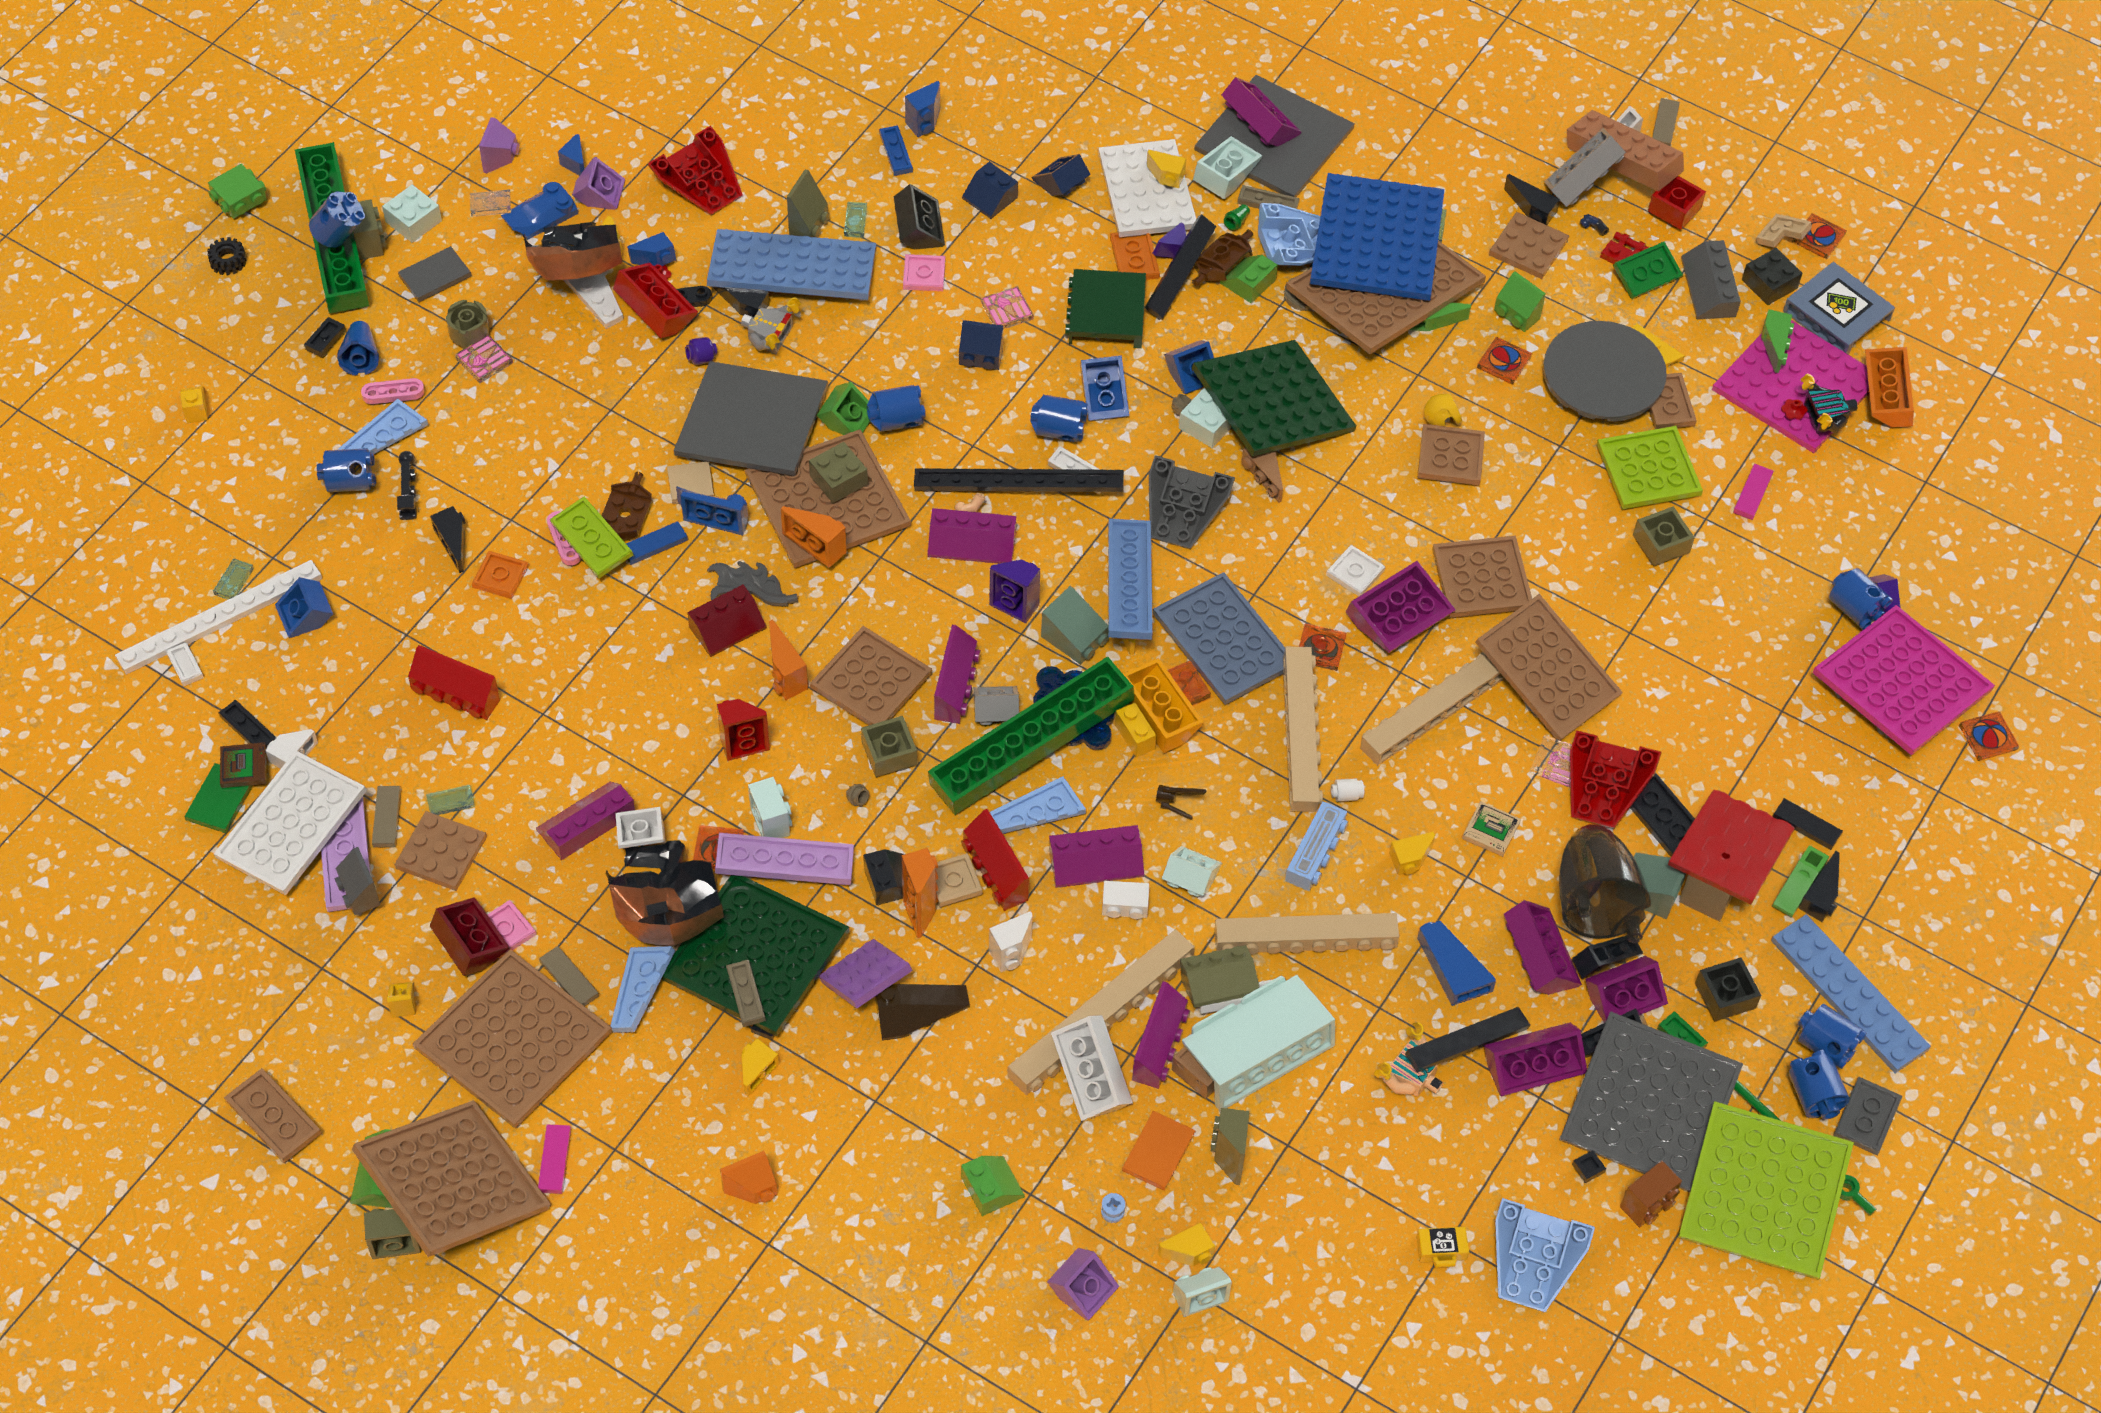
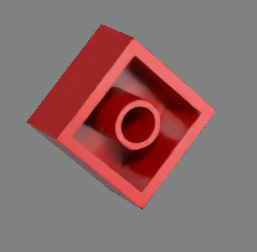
[1648,176,1706,230]

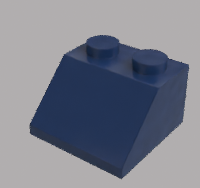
[1032,154,1091,197]
[962,161,1018,219]
[959,320,1003,370]

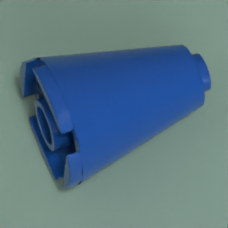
[337,321,379,375]

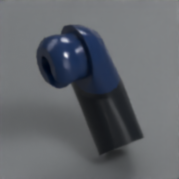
[1580,214,1609,236]

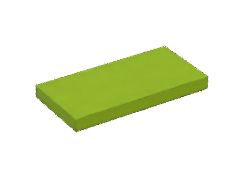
[550,496,633,579]

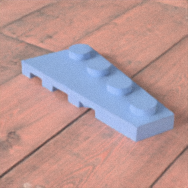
[338,399,428,454]
[990,776,1086,834]
[610,946,675,1032]

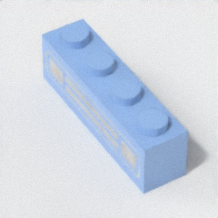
[1285,801,1349,891]

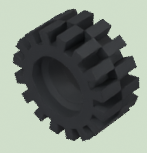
[207,237,247,275]

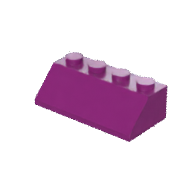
[1221,77,1302,147]
[927,508,1016,564]
[934,624,981,724]
[536,781,635,861]
[1049,825,1144,888]
[1504,900,1582,995]
[1132,981,1190,1089]
[1484,1022,1587,1096]

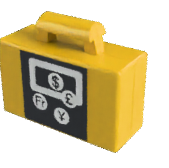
[1416,1227,1469,1268]

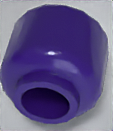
[685,337,717,365]

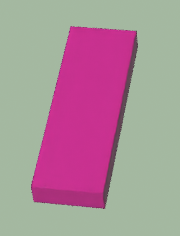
[1733,464,1774,520]
[538,1124,571,1194]

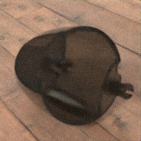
[1559,824,1651,943]

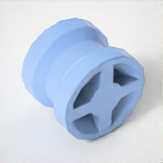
[1101,1193,1125,1223]

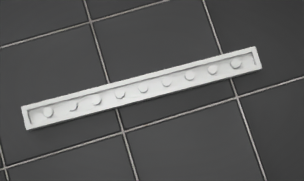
[115,560,322,674]

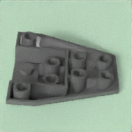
[1149,455,1235,550]

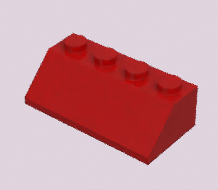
[613,263,698,338]
[408,645,500,720]
[961,809,1029,911]

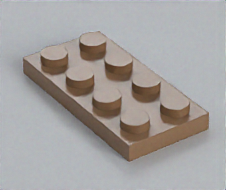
[224,1068,322,1163]

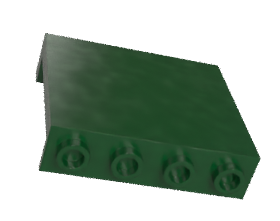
[1065,269,1146,349]

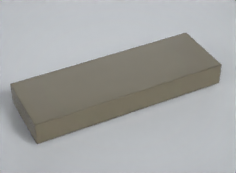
[1652,98,1680,146]
[1237,185,1300,209]
[372,786,401,847]
[539,946,599,1006]
[726,960,766,1027]

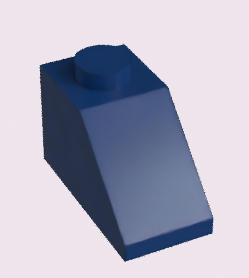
[627,232,676,266]

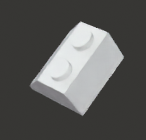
[616,807,665,849]
[989,911,1033,972]

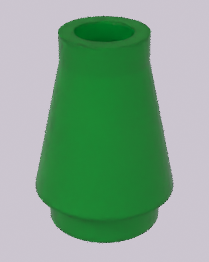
[1224,204,1250,230]

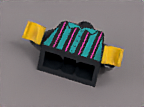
[1800,374,1858,434]

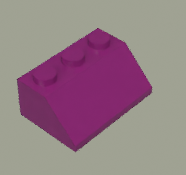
[1585,956,1668,1023]

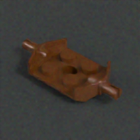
[1192,229,1253,287]
[602,472,652,540]

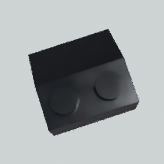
[863,849,905,906]

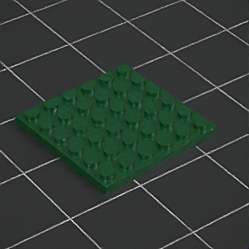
[1192,340,1356,456]
[661,875,850,1036]

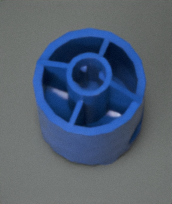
[309,191,365,248]
[867,385,926,432]
[1030,394,1088,442]
[317,448,376,492]
[1829,568,1893,630]
[1798,1003,1867,1069]
[1788,1050,1850,1120]

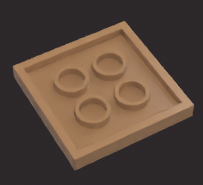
[1489,212,1569,279]
[1418,424,1485,485]
[394,811,487,891]

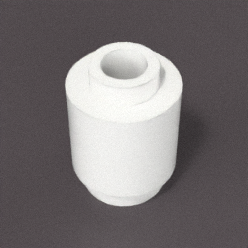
[1331,778,1364,802]

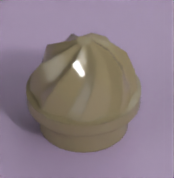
[1171,394,1192,415]
[846,784,869,806]

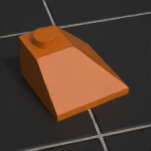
[720,1151,778,1204]

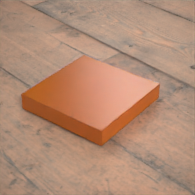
[472,551,529,599]

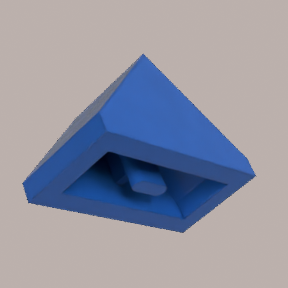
[558,134,584,176]

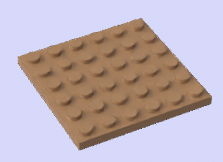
[745,429,911,568]
[413,949,612,1128]
[352,1100,550,1257]

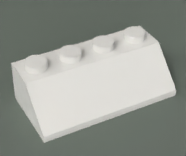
[1051,1015,1133,1121]

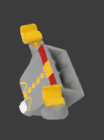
[741,297,801,354]

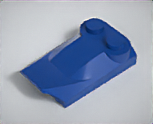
[501,182,578,240]
[676,486,748,536]

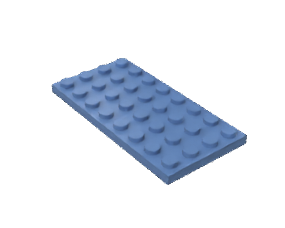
[707,229,876,300]

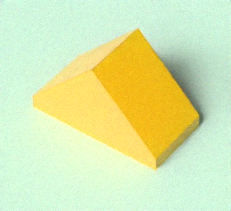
[387,982,415,1018]

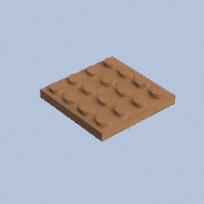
[1432,535,1532,618]
[810,626,932,725]

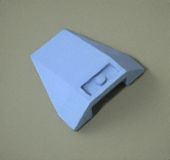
[1258,203,1321,266]
[1495,1198,1595,1313]

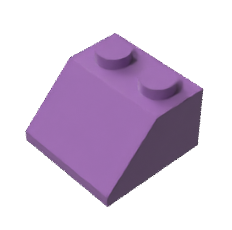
[1047,1248,1119,1321]

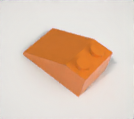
[781,506,846,568]
[769,619,808,700]

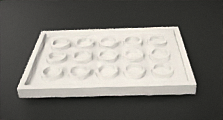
[1098,139,1196,237]
[214,750,367,895]

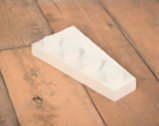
[564,273,623,329]

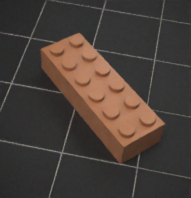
[1567,110,1684,191]

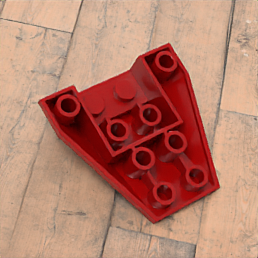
[648,125,743,215]
[1570,731,1662,829]

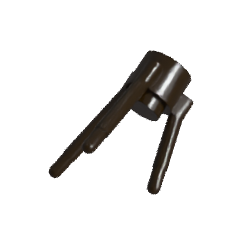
[1156,785,1207,820]

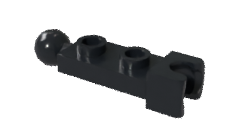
[397,451,417,520]

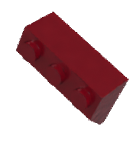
[687,584,766,657]
[430,897,509,976]

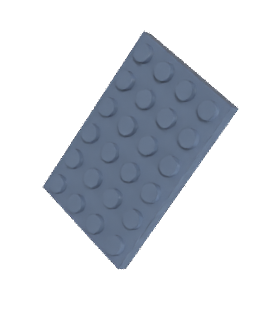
[1153,572,1285,705]

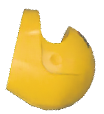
[1424,394,1463,426]

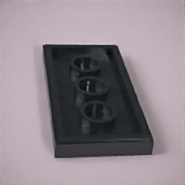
[1630,773,1695,857]

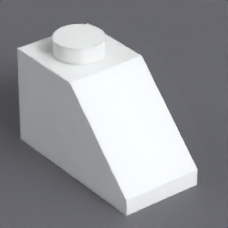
[265,729,318,769]

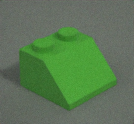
[1220,255,1278,303]
[1494,271,1546,332]
[817,382,870,435]
[961,1156,1025,1216]

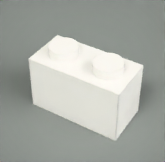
[1102,881,1149,919]

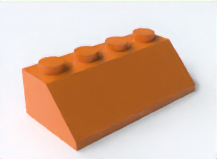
[1865,347,1914,427]
[902,848,938,939]

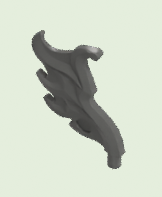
[707,561,798,606]

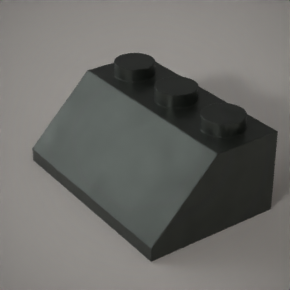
[893,184,945,250]

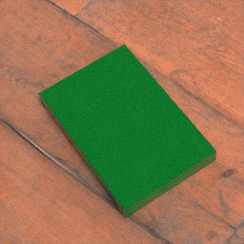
[1613,241,1683,299]
[184,763,253,833]

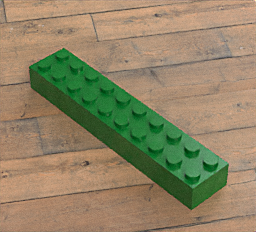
[294,142,369,314]
[928,656,1134,815]

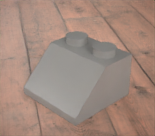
[973,686,1019,725]

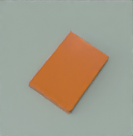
[1110,232,1160,280]
[1122,1111,1195,1191]

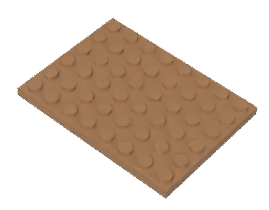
[1286,240,1486,354]

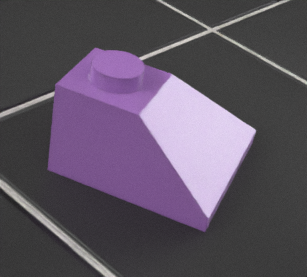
[479,117,520,173]
[572,157,625,210]

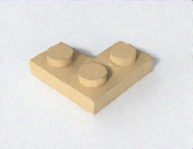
[1756,214,1812,247]

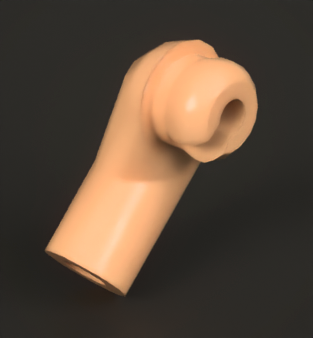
[955,493,986,512]

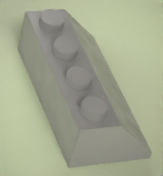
[1544,128,1626,207]

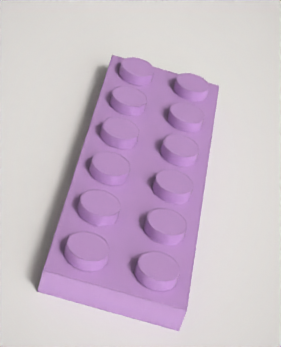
[321,797,370,912]
[715,833,854,885]

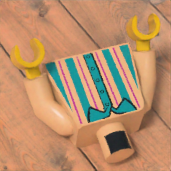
[1374,1022,1444,1096]

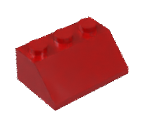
[717,699,770,761]

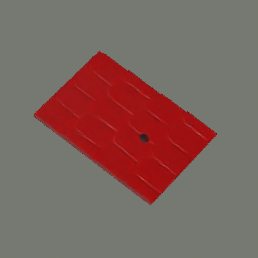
[1668,790,1795,922]

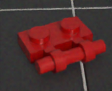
[1600,232,1649,264]

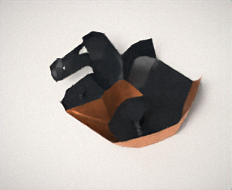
[523,222,622,281]
[606,840,724,946]

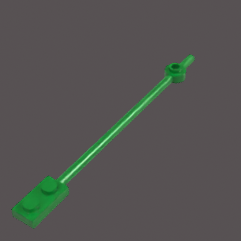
[1657,1011,1877,1216]

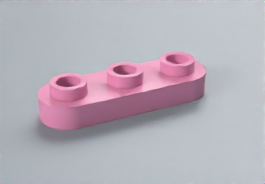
[361,378,425,404]
[547,511,581,565]

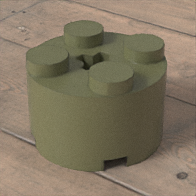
[446,300,490,349]

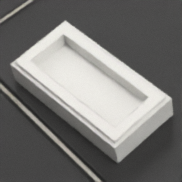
[166,642,204,687]

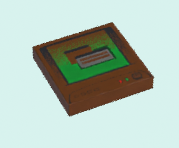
[220,742,267,788]

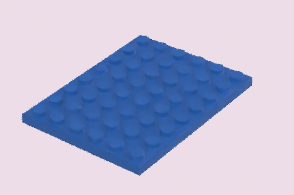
[1310,173,1445,301]

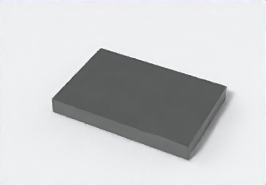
[398,246,472,302]
[1833,1077,1902,1156]

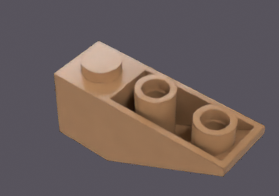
[1241,447,1283,503]

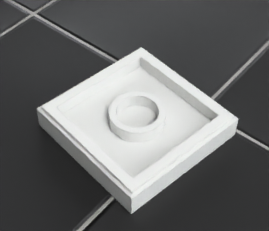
[1326,545,1386,596]

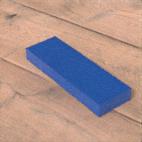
[879,125,913,176]
[626,521,688,565]

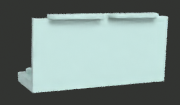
[1182,975,1335,1111]

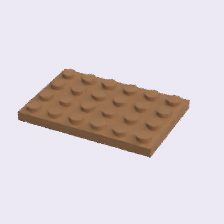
[1475,594,1623,742]

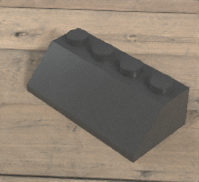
[1681,240,1741,320]

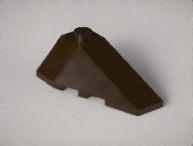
[875,984,970,1041]

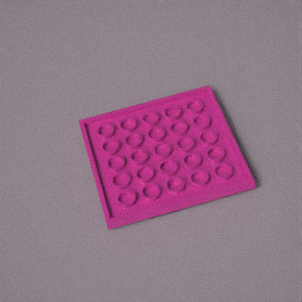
[1712,320,1869,453]
[1812,605,1995,755]

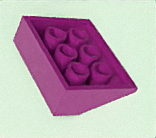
[1346,561,1456,653]

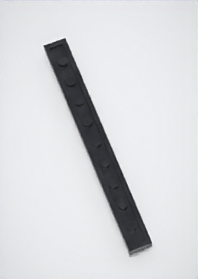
[914,468,1124,492]

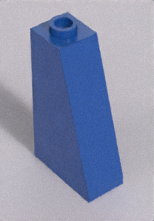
[1417,921,1496,1006]

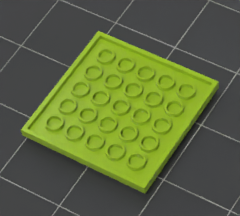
[1678,1101,1854,1280]

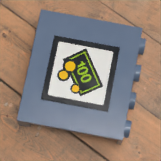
[1783,262,1895,355]

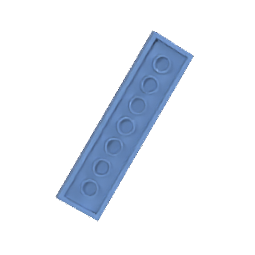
[1108,519,1152,640]
[1771,914,1931,1074]

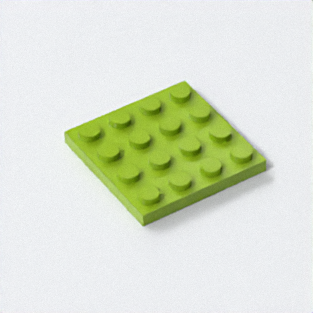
[1597,426,1703,510]

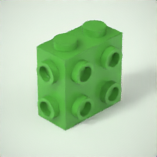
[208,163,267,219]

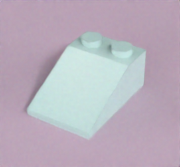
[1193,136,1262,199]

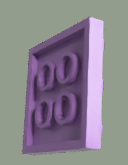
[819,939,912,1008]

